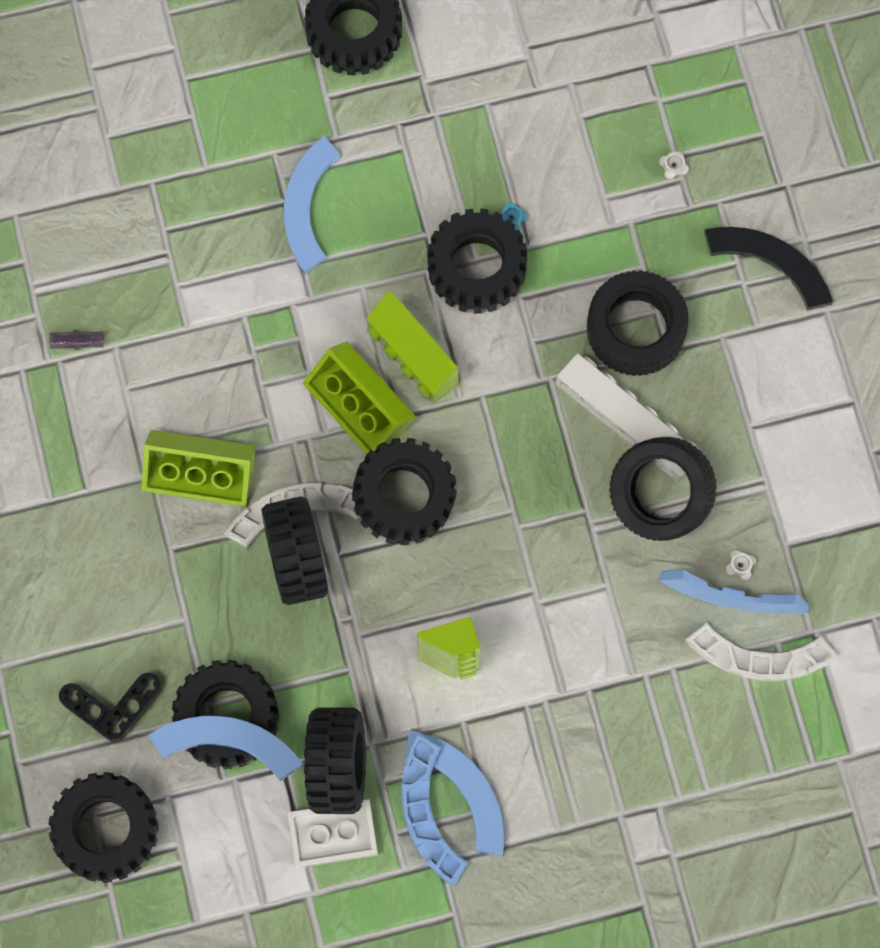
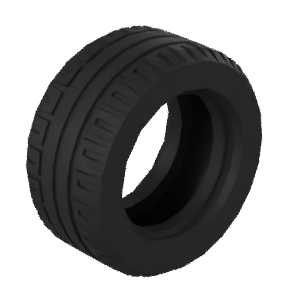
[587,270,689,376]
[609,437,717,541]

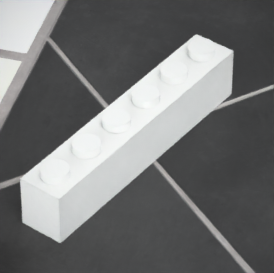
[556,353,699,483]

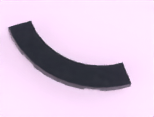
[704,227,833,311]

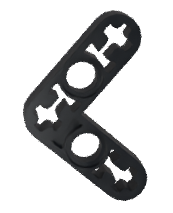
[59,673,161,742]

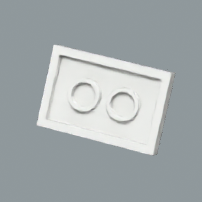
[287,799,378,869]

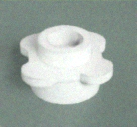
[659,151,689,180]
[725,550,756,580]

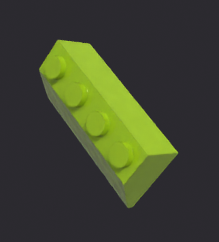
[366,290,459,403]
[303,341,416,454]
[141,430,256,507]
[417,616,481,680]

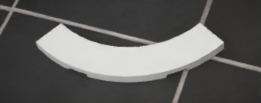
[224,483,360,549]
[685,622,839,681]

